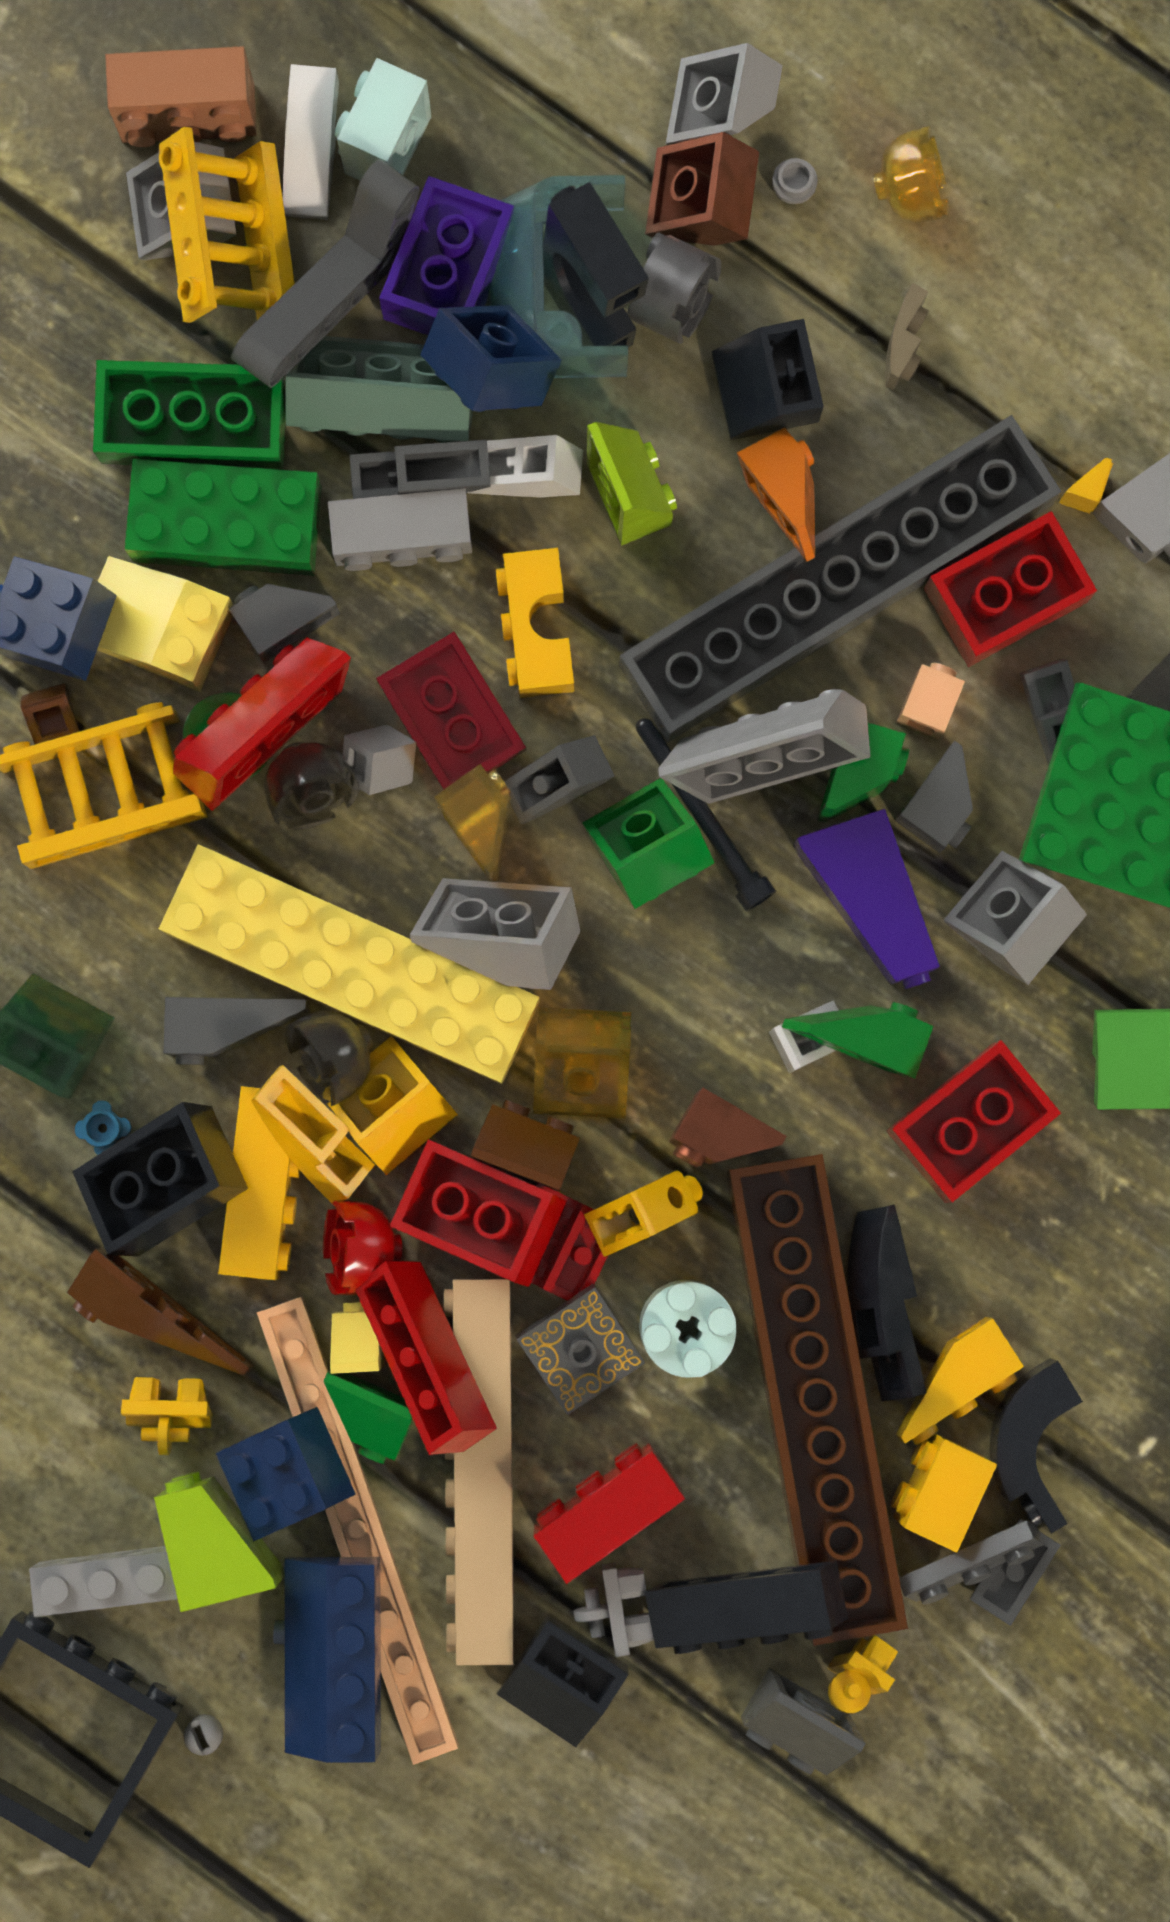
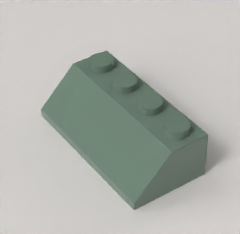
[286,336,473,443]

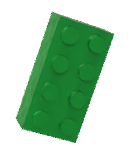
[93,360,286,470]
[125,459,322,576]

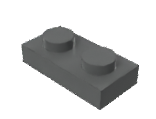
[969,1518,1060,1626]

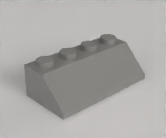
[658,689,870,804]

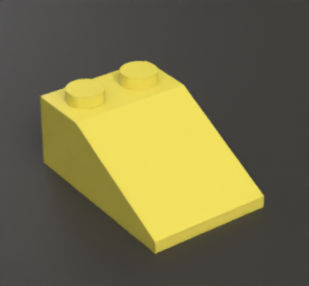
[97,556,234,692]

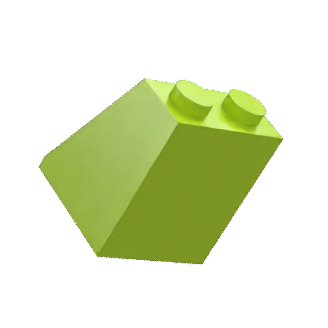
[154,1471,284,1612]

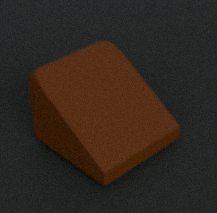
[20,683,80,744]

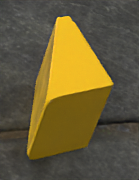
[1059,458,1113,514]

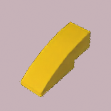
[251,1065,375,1203]

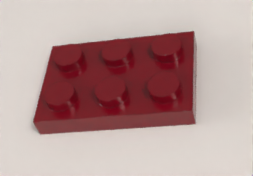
[376,631,526,797]

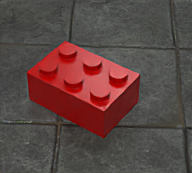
[924,511,1097,667]
[886,1040,1061,1203]
[390,1139,567,1287]
[533,1443,685,1584]

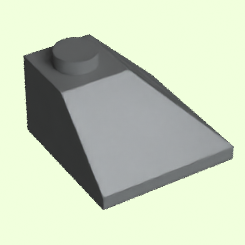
[666,43,783,145]

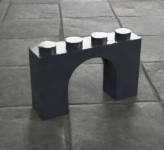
[539,182,649,366]

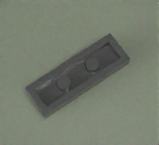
[899,1521,1044,1605]

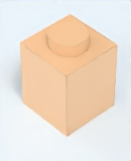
[896,663,965,740]

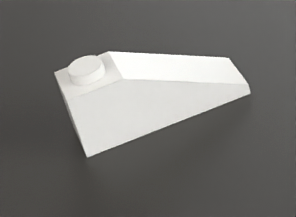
[468,435,583,498]

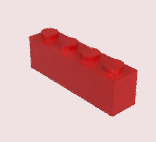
[355,1261,497,1455]

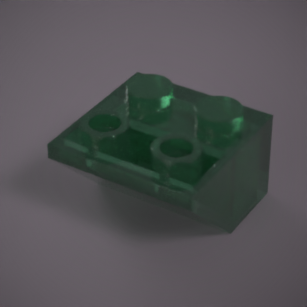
[0,973,115,1099]

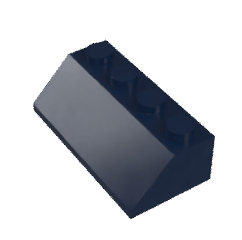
[284,1557,381,1763]

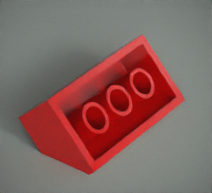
[173,637,351,811]

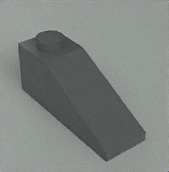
[163,997,310,1065]

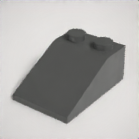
[741,1667,866,1776]

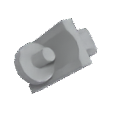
[573,1562,654,1657]

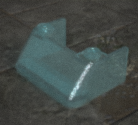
[490,175,628,378]

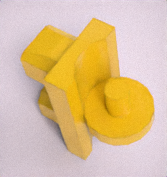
[121,1377,213,1456]
[827,1635,898,1714]

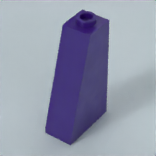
[793,809,940,989]

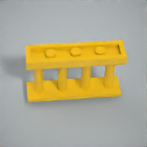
[159,127,295,323]
[0,702,207,869]

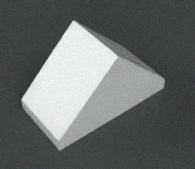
[769,1000,838,1073]

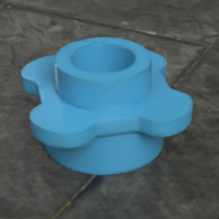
[75,1101,131,1155]

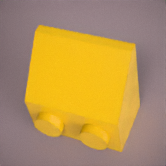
[321,1036,458,1175]

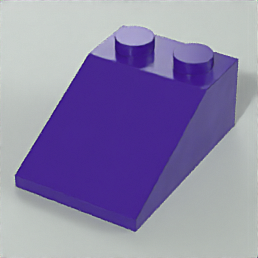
[379,176,514,335]

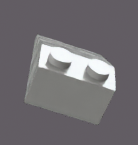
[410,878,580,990]

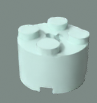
[639,1280,736,1378]

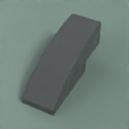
[350,440,491,499]

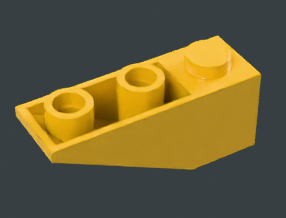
[896,1317,1024,1445]

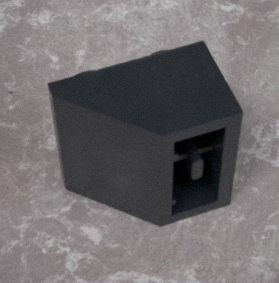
[711,318,824,441]
[497,1613,629,1747]

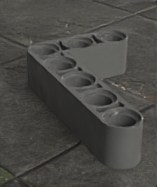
[231,159,419,388]

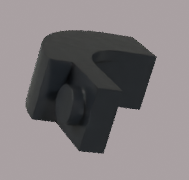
[989,1358,1083,1534]

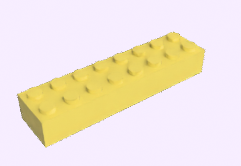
[159,844,540,1085]

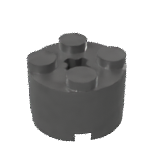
[627,233,721,344]

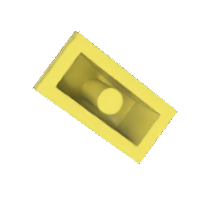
[330,1302,385,1374]

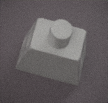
[1093,453,1170,563]

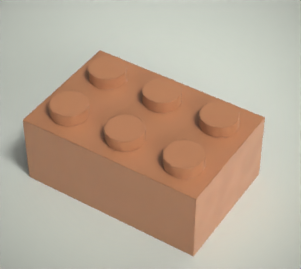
[105,46,257,147]

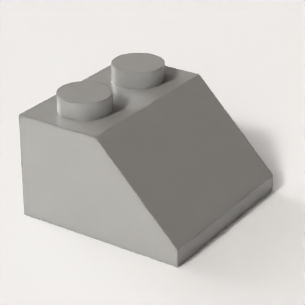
[126,142,236,260]
[944,851,1087,985]

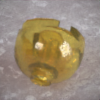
[873,125,949,222]

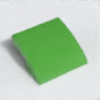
[1092,1009,1170,1110]

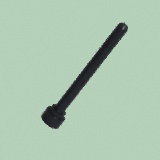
[636,718,777,912]

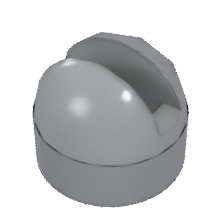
[184,1714,223,1756]

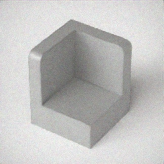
[341,725,416,795]

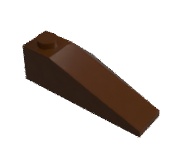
[67,1248,255,1375]

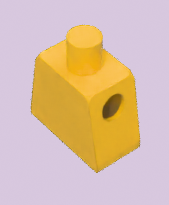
[584,1170,703,1257]

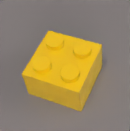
[891,1433,997,1553]

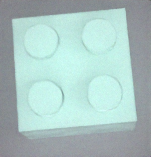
[334,58,431,181]

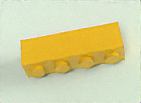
[218,1086,301,1280]

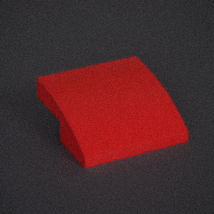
[531,1181,608,1300]

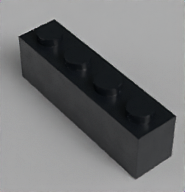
[645,1561,848,1654]

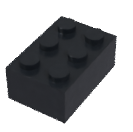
[72,1102,248,1257]

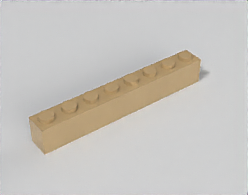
[444,1278,514,1665]

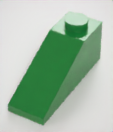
[782,1002,934,1079]

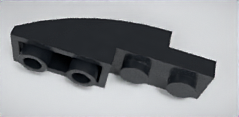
[847,1204,927,1401]

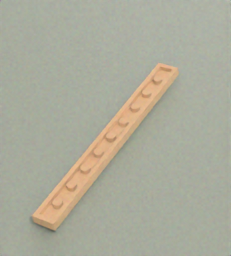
[257,1296,459,1765]

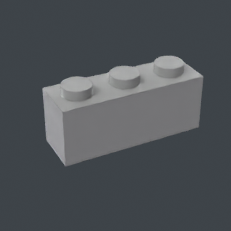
[328,488,472,571]
[29,1546,177,1617]

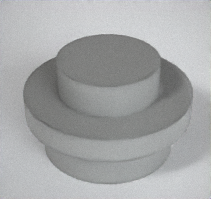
[772,158,818,204]

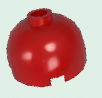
[323,1200,402,1295]

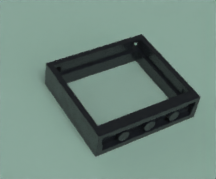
[0,1611,184,1868]

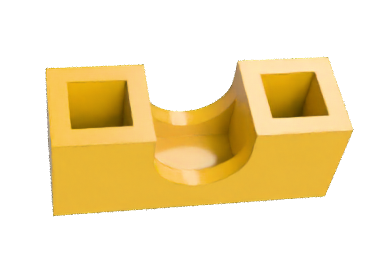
[496,548,574,698]

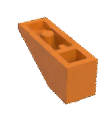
[737,427,815,562]

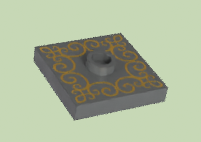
[515,1284,645,1415]

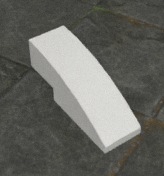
[283,64,339,220]

